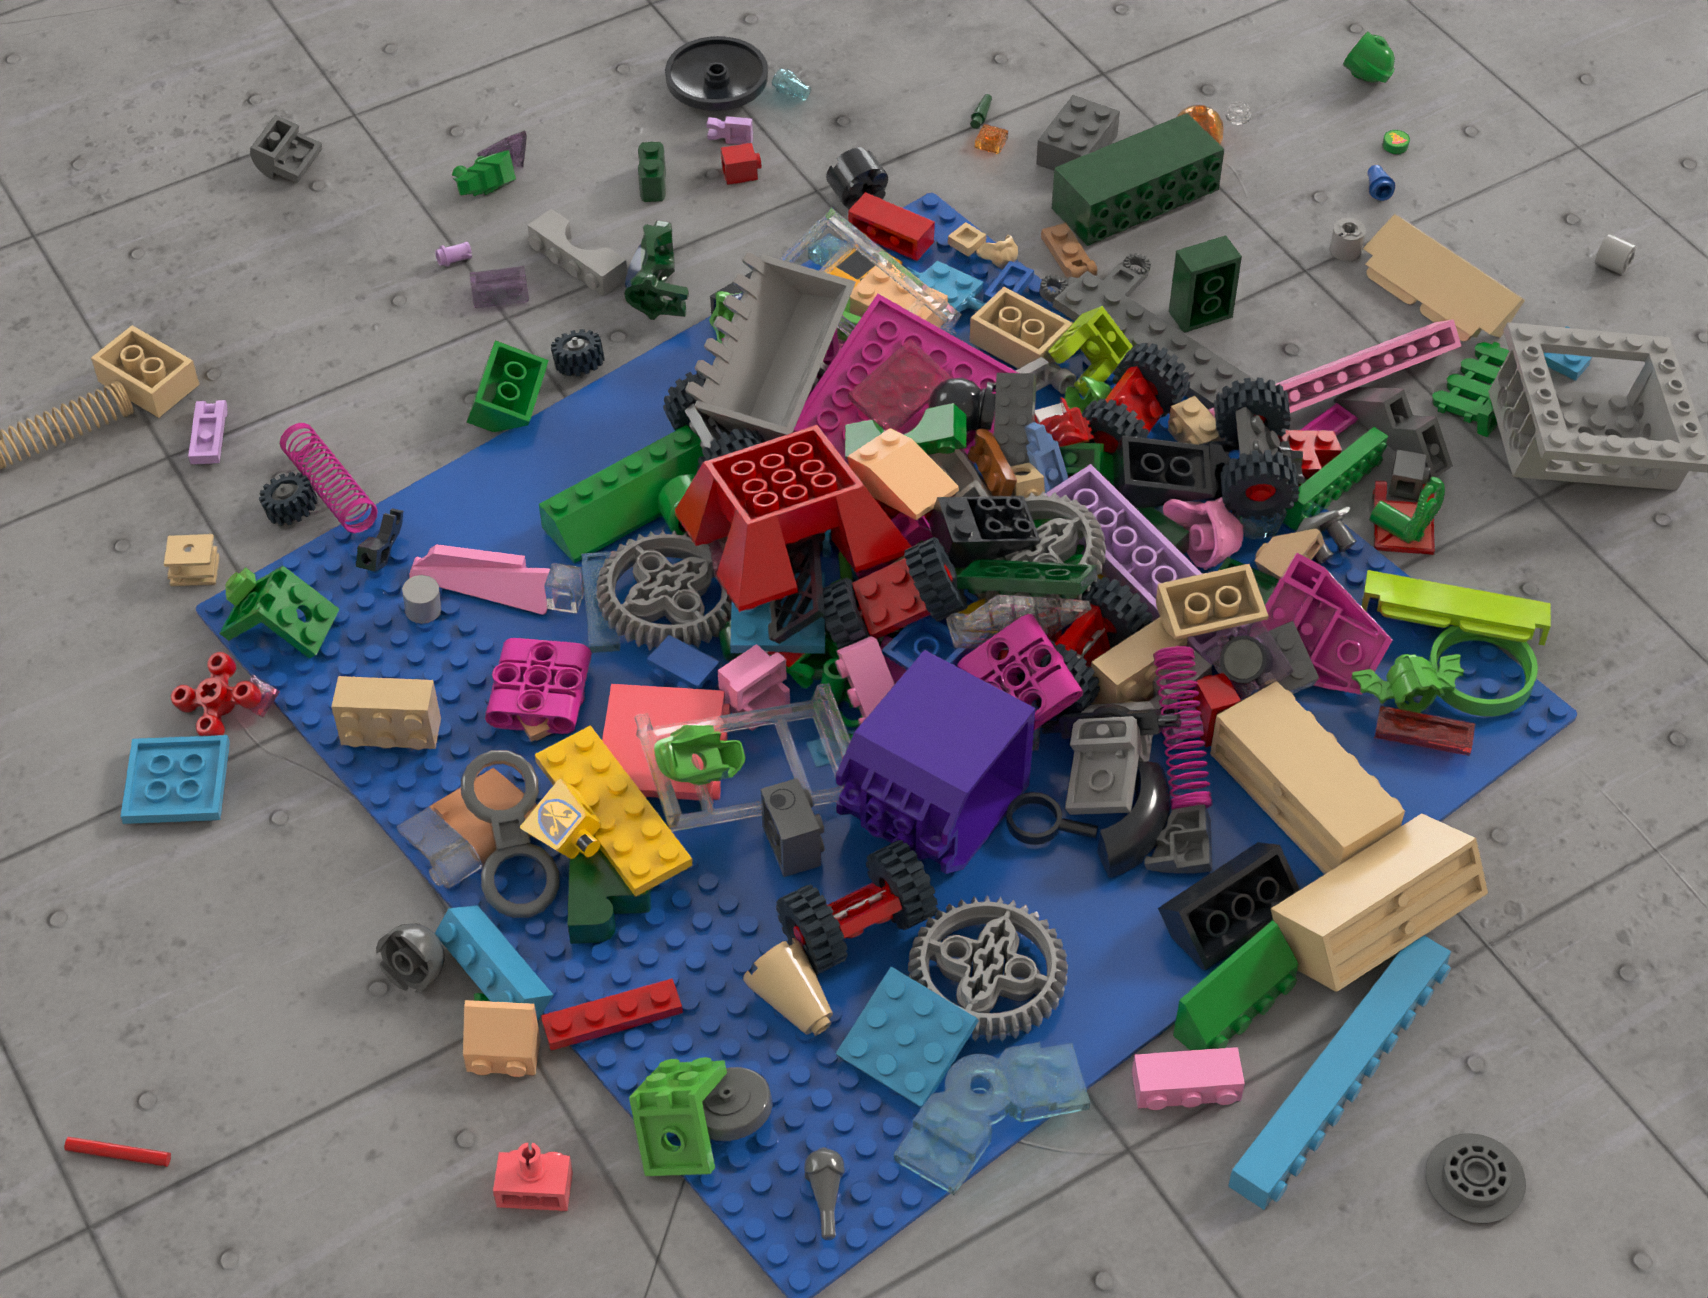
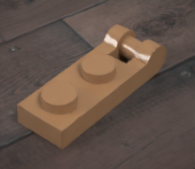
[1041,223,1097,278]

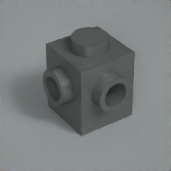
[1389,449,1430,500]

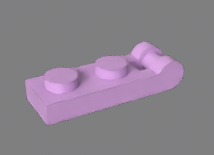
[188,400,228,464]

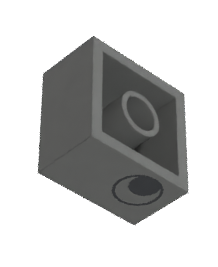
[761,778,825,877]

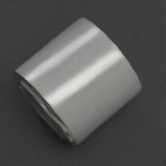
[1330,218,1366,261]
[1595,234,1637,275]
[402,575,441,624]

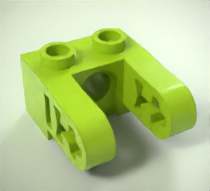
[1048,306,1133,397]

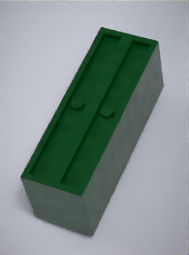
[1051,113,1224,246]

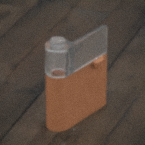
[396,768,537,888]

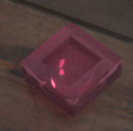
[249,675,280,718]

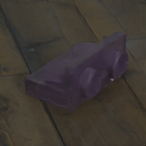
[470,266,529,308]

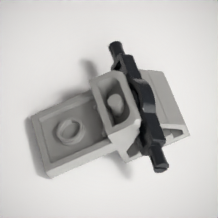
[1041,701,1182,815]

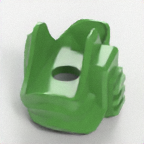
[654,725,745,785]

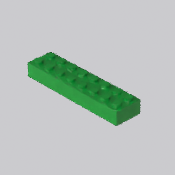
[1281,427,1388,530]

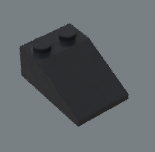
[1113,435,1213,508]

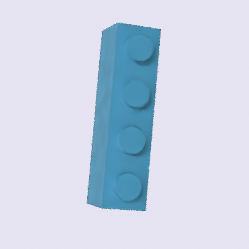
[435,905,553,1020]

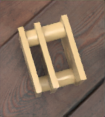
[164,534,219,586]

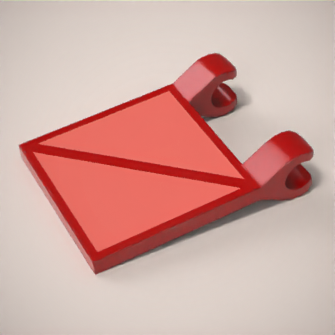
[1372,481,1435,555]

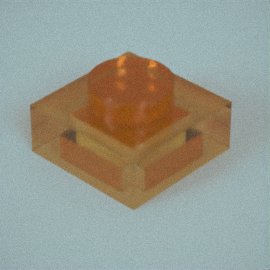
[975,124,1008,154]

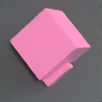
[718,644,790,731]

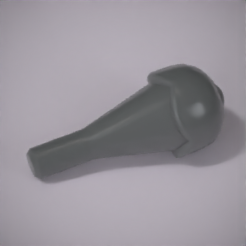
[804,1147,845,1240]

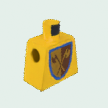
[520,778,601,859]

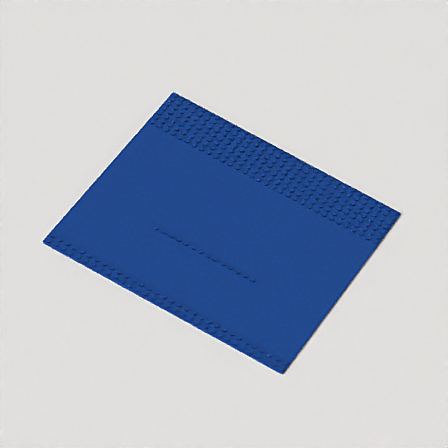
[196,193,1577,1298]

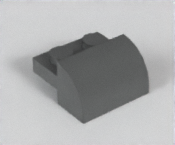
[250,115,322,183]

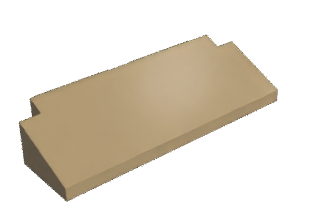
[1363,214,1525,341]

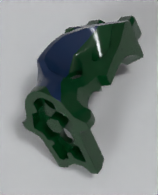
[624,220,689,320]

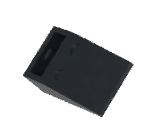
[929,496,1041,568]

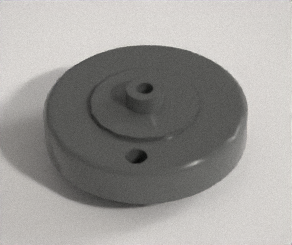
[702,1067,773,1141]

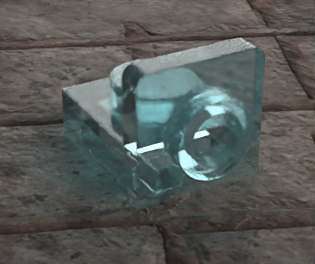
[807,233,850,269]

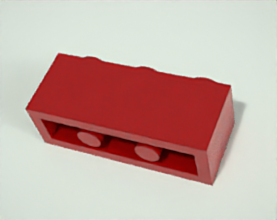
[848,192,935,261]

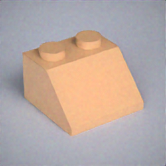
[463,1000,541,1077]

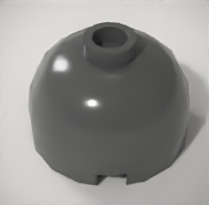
[376,923,445,992]

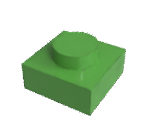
[225,567,256,606]

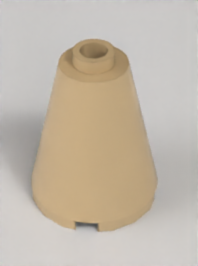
[743,938,833,1036]

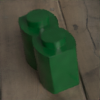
[638,141,666,202]

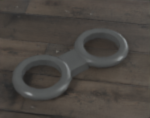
[461,750,560,918]

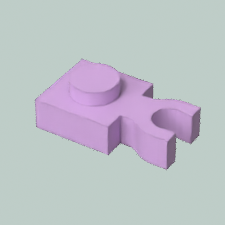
[707,116,753,145]

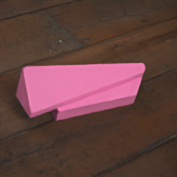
[409,544,554,615]

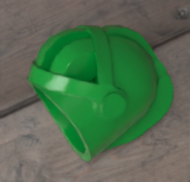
[1343,31,1395,83]

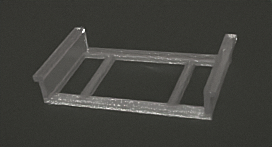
[780,207,962,337]
[634,683,851,832]

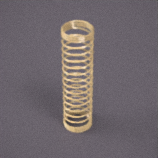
[0,381,134,470]

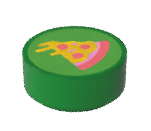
[1382,130,1410,154]

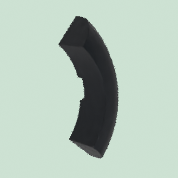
[1097,761,1171,878]

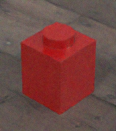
[721,143,762,185]

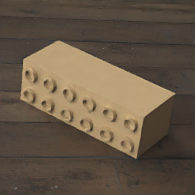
[1210,681,1405,874]
[1271,813,1488,992]

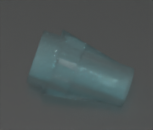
[772,68,811,101]

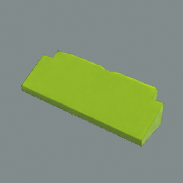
[1361,570,1551,646]

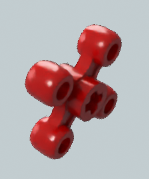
[171,652,262,736]

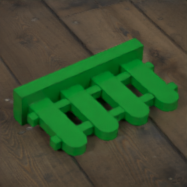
[1432,342,1544,437]

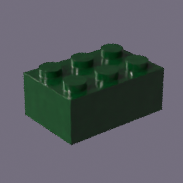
[1168,235,1242,333]

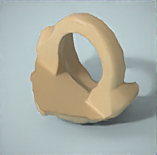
[976,235,1018,270]

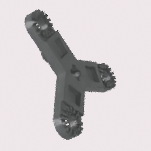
[1039,253,1151,302]

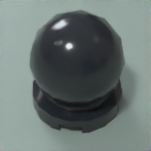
[928,377,996,434]

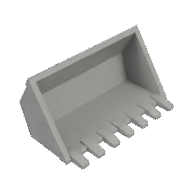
[685,252,856,441]

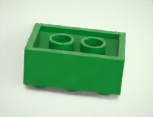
[466,340,549,432]

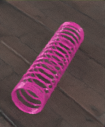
[280,423,378,533]
[1153,646,1213,810]

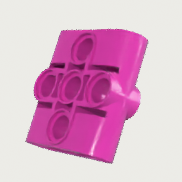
[957,614,1083,730]
[485,638,592,734]

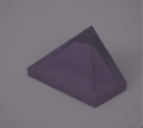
[477,131,527,168]

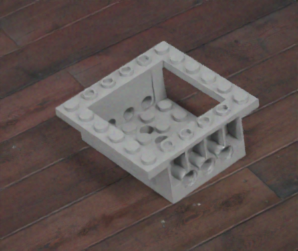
[1489,322,1708,490]

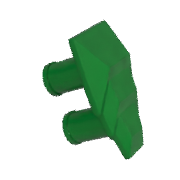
[452,150,516,196]

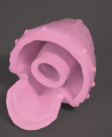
[1163,497,1243,570]

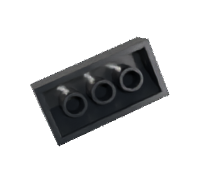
[1158,842,1300,970]

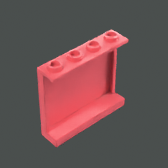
[602,684,731,813]

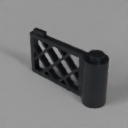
[768,532,825,644]

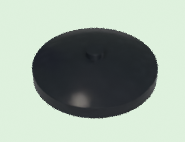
[665,36,768,111]

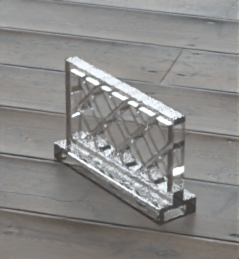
[946,595,1091,650]

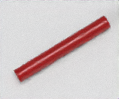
[64,1137,171,1167]

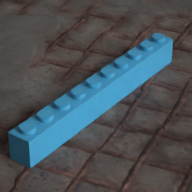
[1228,935,1451,1210]

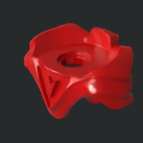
[1035,397,1094,447]

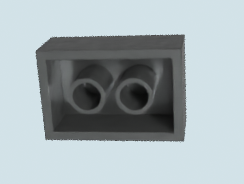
[1036,95,1120,171]

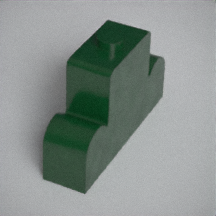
[568,848,657,944]

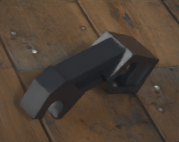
[356,508,404,572]

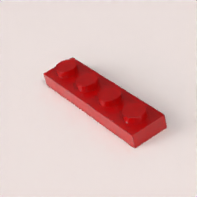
[541,978,683,1051]

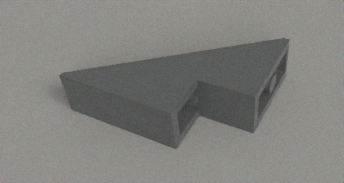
[1333,387,1453,479]

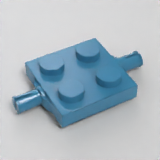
[903,261,986,318]

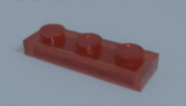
[1374,706,1475,756]

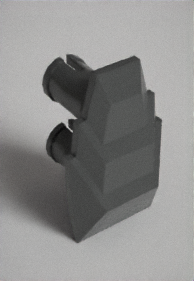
[1293,506,1357,565]

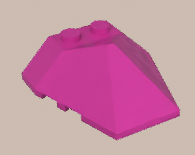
[1248,552,1392,695]

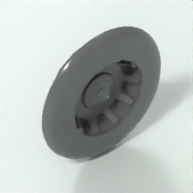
[1426,1133,1526,1224]

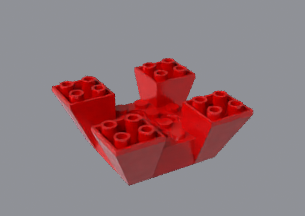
[675,425,911,612]

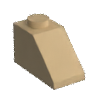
[1255,529,1325,579]

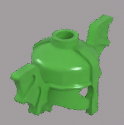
[1351,654,1464,719]

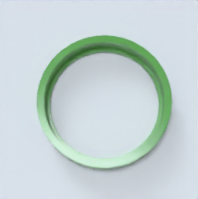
[1429,626,1538,716]

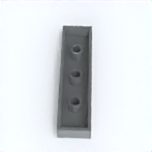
[994,373,1037,496]

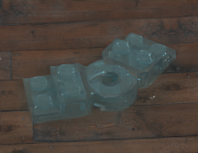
[894,1042,1090,1195]

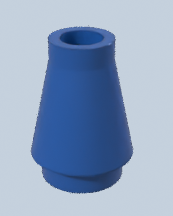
[1367,165,1395,201]

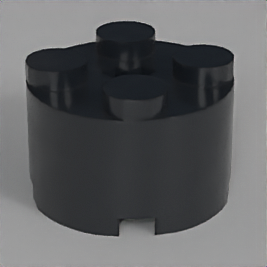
[826,147,888,210]

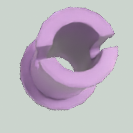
[435,242,472,267]

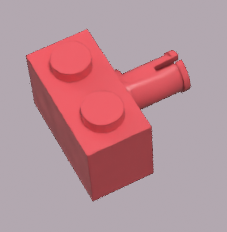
[493,1143,573,1211]

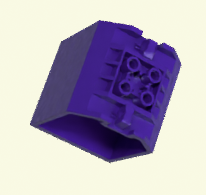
[836,650,1036,874]

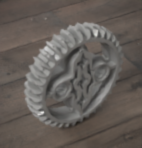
[962,491,1106,618]
[597,530,732,650]
[908,895,1068,1043]

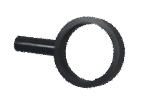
[1006,792,1098,845]

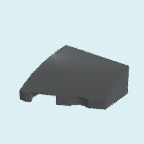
[1145,804,1212,873]

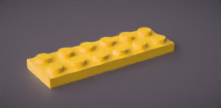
[535,725,693,897]

